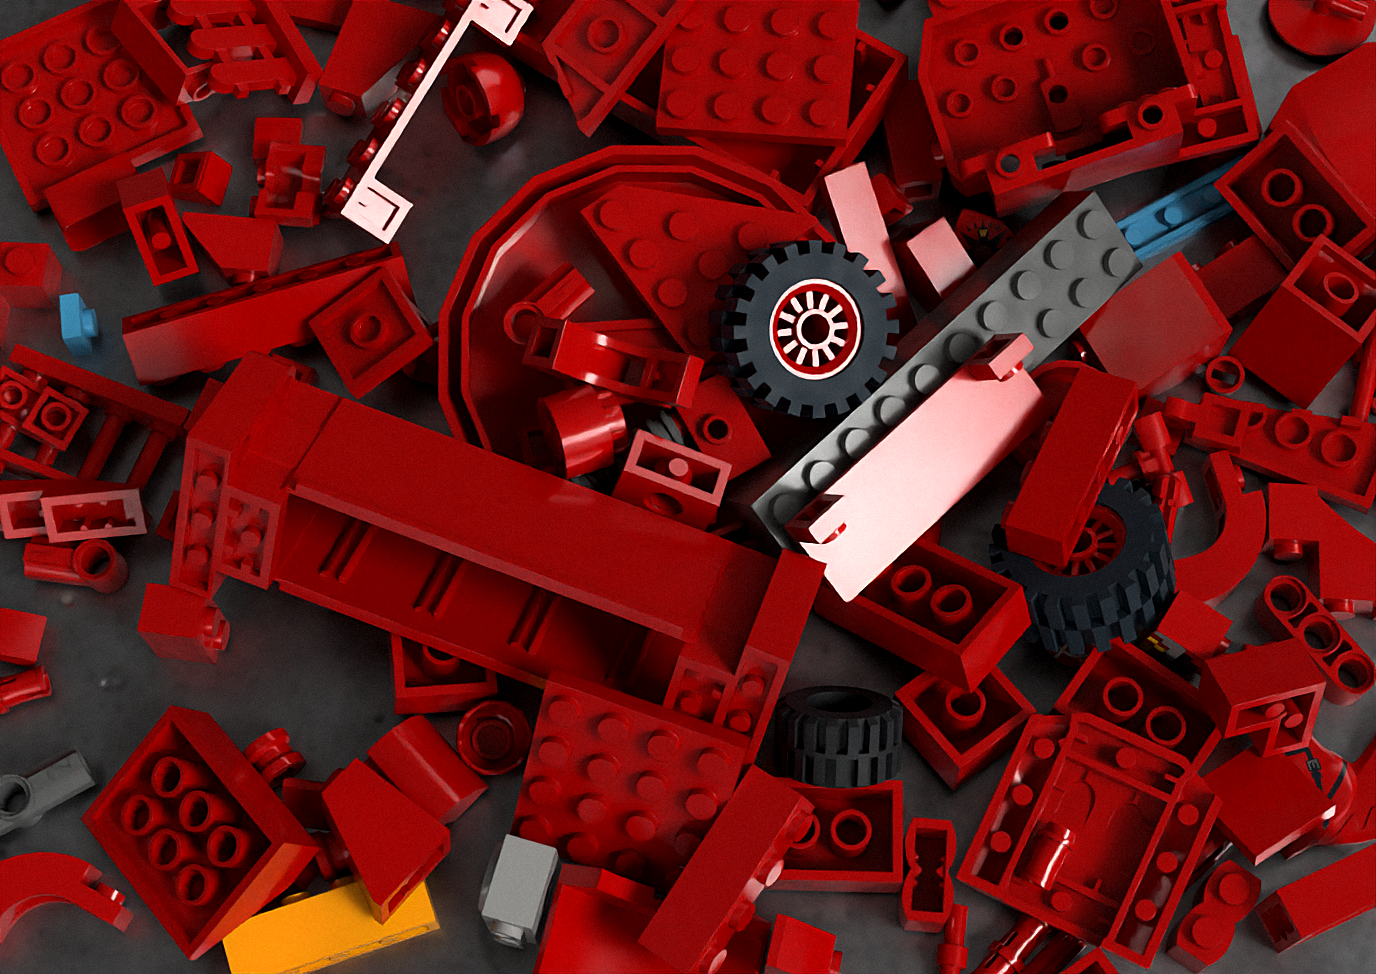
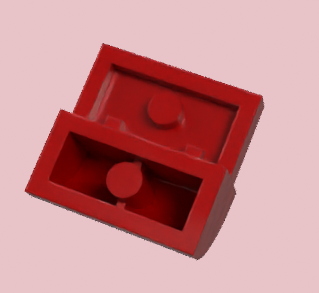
[364,715,488,826]

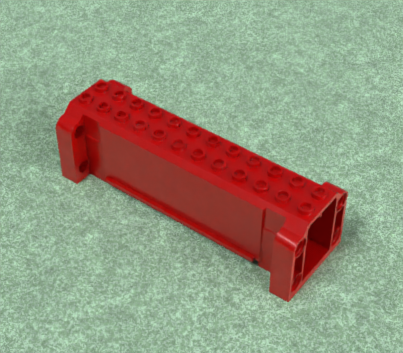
[169,350,827,790]

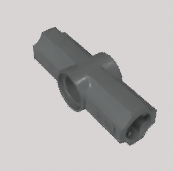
[0,744,96,836]

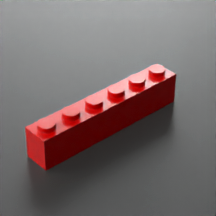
[122,241,418,386]

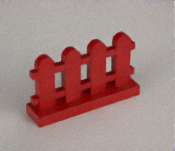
[166,0,323,104]

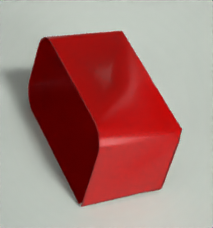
[44,151,138,252]

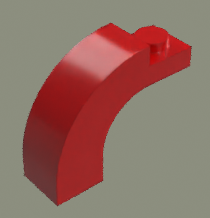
[521,316,705,409]
[1169,450,1266,608]
[0,852,135,946]

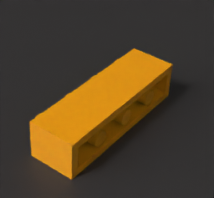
[222,876,440,974]

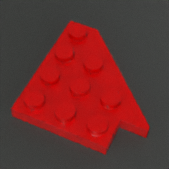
[580,184,819,367]

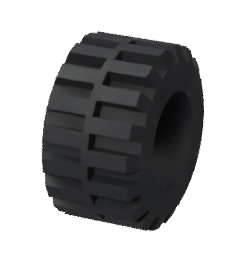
[773,685,903,788]

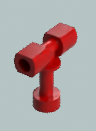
[1108,411,1194,508]

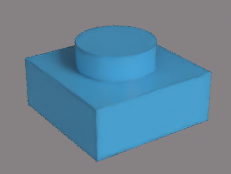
[59,293,98,357]

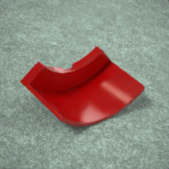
[533,863,772,974]

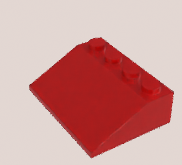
[80,705,321,960]

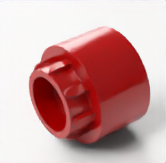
[537,383,629,480]

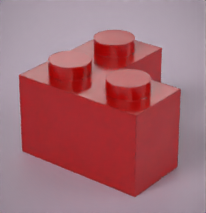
[0,242,62,351]
[1197,637,1327,759]

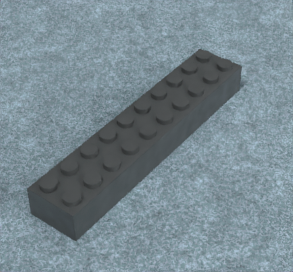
[726,191,1144,559]

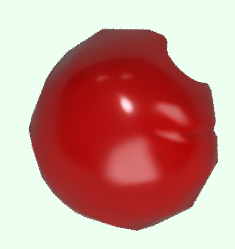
[455,699,533,775]

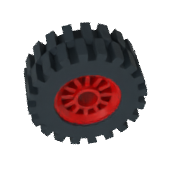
[708,240,899,418]
[989,477,1176,654]

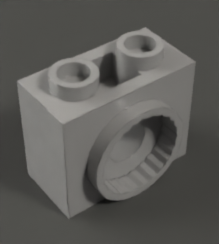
[478,834,562,949]

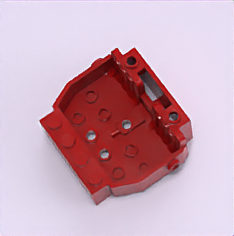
[917,0,1204,218]

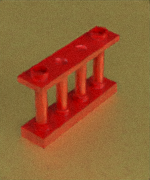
[0,343,191,527]

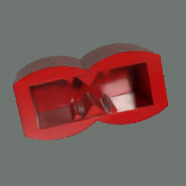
[897,817,956,933]
[1165,860,1262,974]

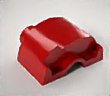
[249,142,327,228]

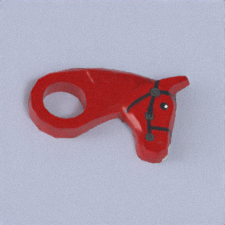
[1279,733,1376,860]

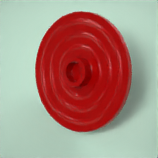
[1268,0,1376,57]

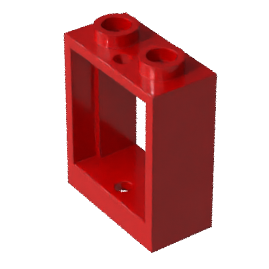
[110,0,256,107]
[1254,843,1376,954]

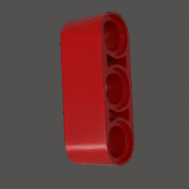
[1253,575,1376,706]

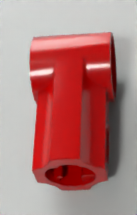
[503,261,595,351]
[22,536,130,593]

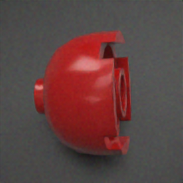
[440,50,526,147]

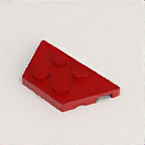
[542,0,696,138]

